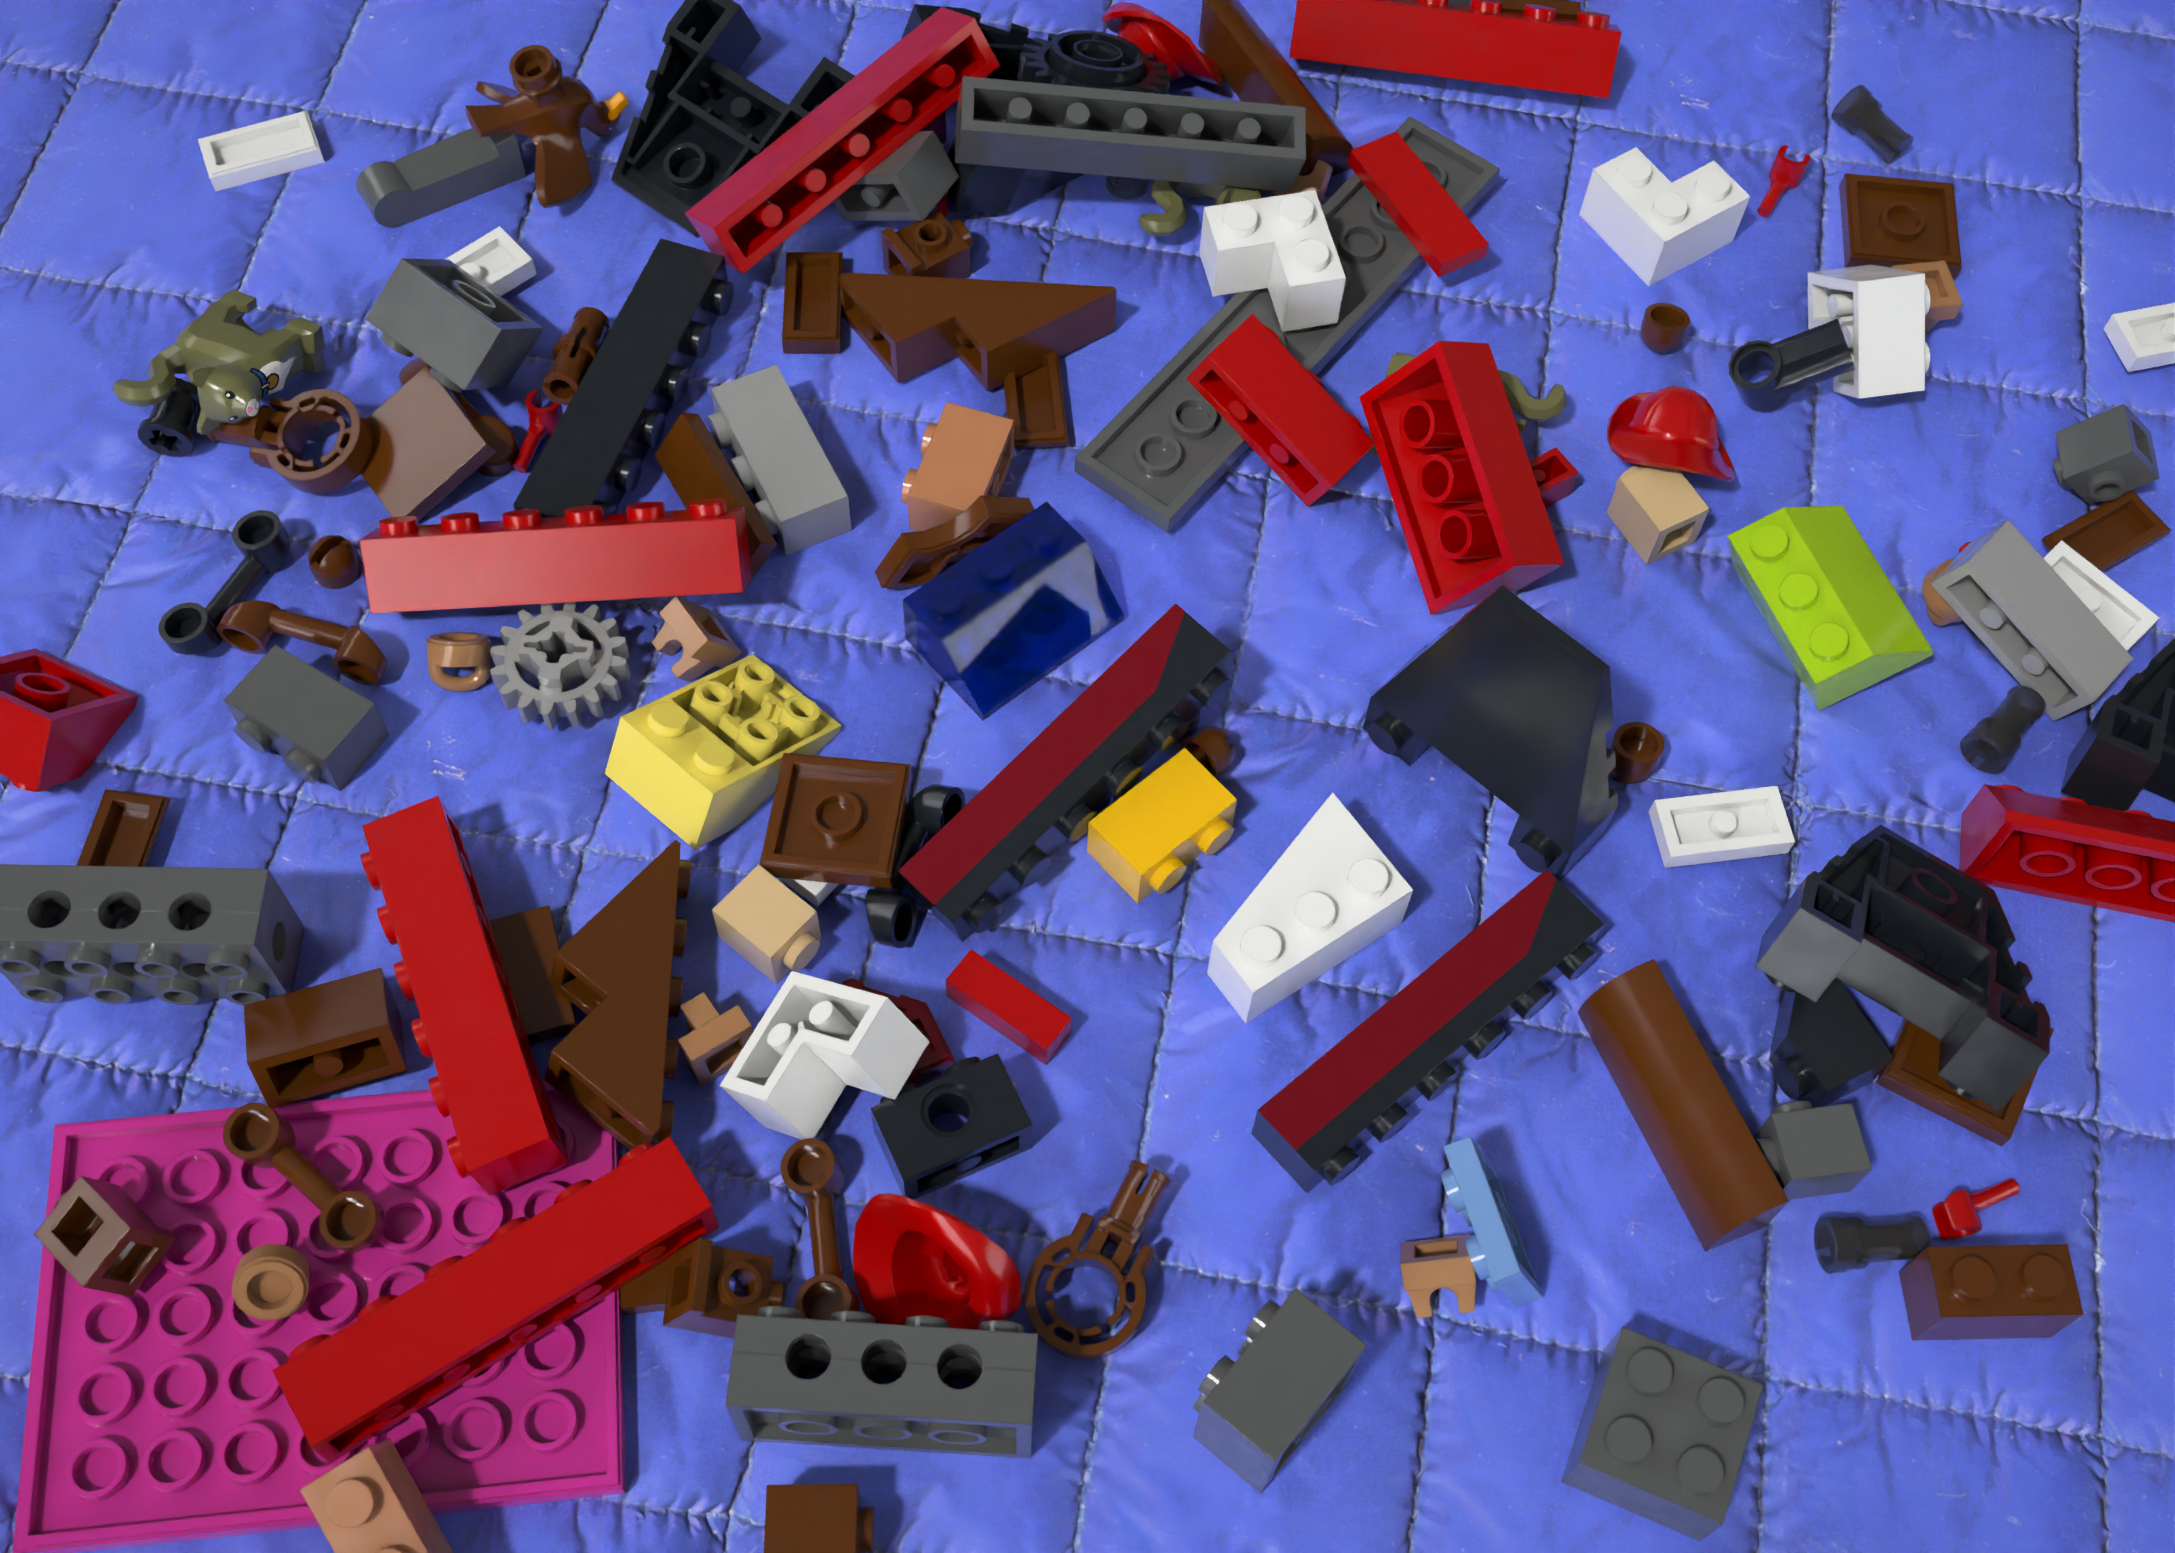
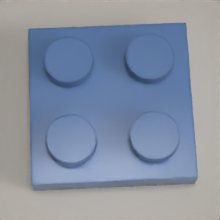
[1440,1136,1543,1307]

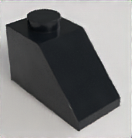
[1769,978,1894,1108]

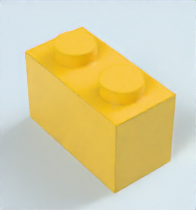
[1087,748,1237,904]

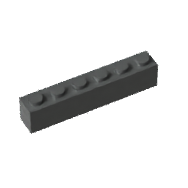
[955,76,1306,191]

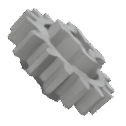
[490,602,631,730]

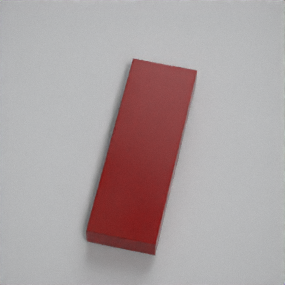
[1348,131,1489,277]

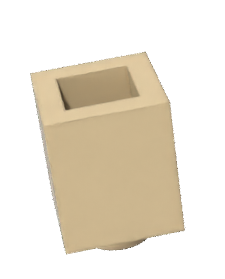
[1606,464,1710,565]
[712,864,822,985]

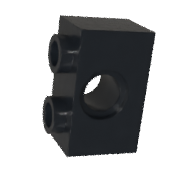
[871,1053,1032,1200]

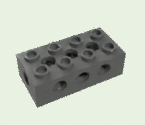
[0,864,304,1005]
[726,1306,1038,1459]

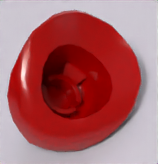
[1101,1,1223,86]
[1607,386,1735,482]
[853,1193,1022,1330]

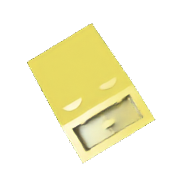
[605,654,842,850]

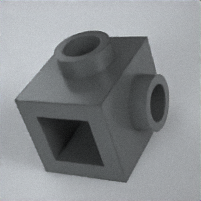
[2053,404,2160,506]
[1753,1101,1872,1200]

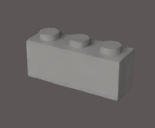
[707,364,852,556]
[1930,520,2133,721]

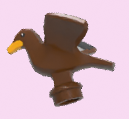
[465,45,628,209]

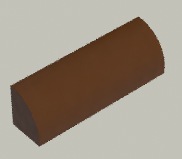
[1198,0,1353,177]
[1578,959,1789,1252]

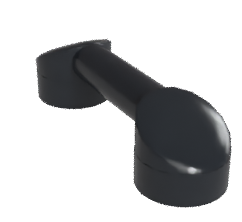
[158,510,290,655]
[865,784,966,948]

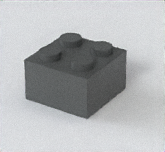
[365,258,544,392]
[1193,1288,1367,1494]
[1561,1327,1763,1541]

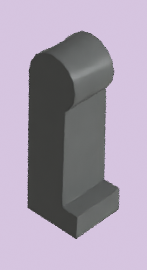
[356,128,526,227]

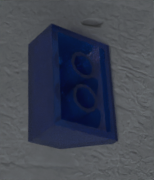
[903,501,1124,721]

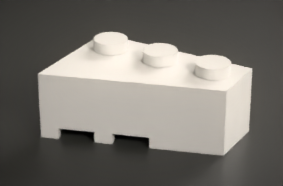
[1207,792,1413,1023]

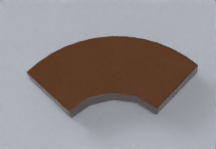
[875,496,1037,589]

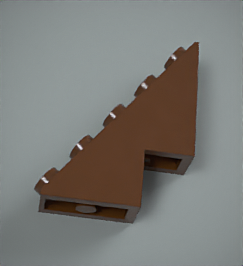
[839,272,1117,391]
[545,840,691,1150]

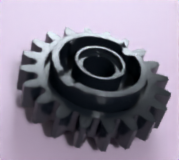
[1017,30,1171,95]

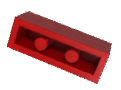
[1186,313,1375,507]

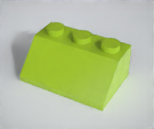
[1727,505,1933,711]

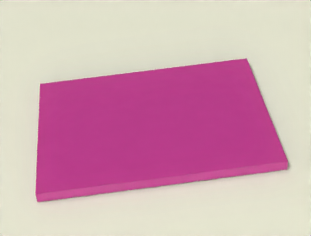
[12,1079,626,1553]

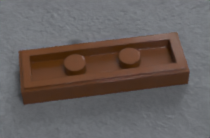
[654,412,777,586]

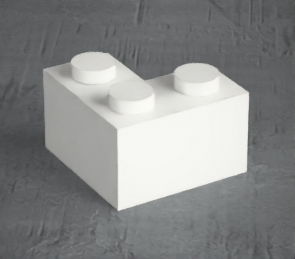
[1579,147,1750,287]
[1199,190,1346,332]
[1808,265,1930,399]
[719,971,930,1140]

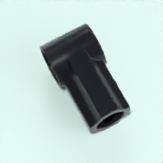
[1729,319,1855,412]

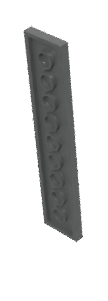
[1074,116,1500,533]

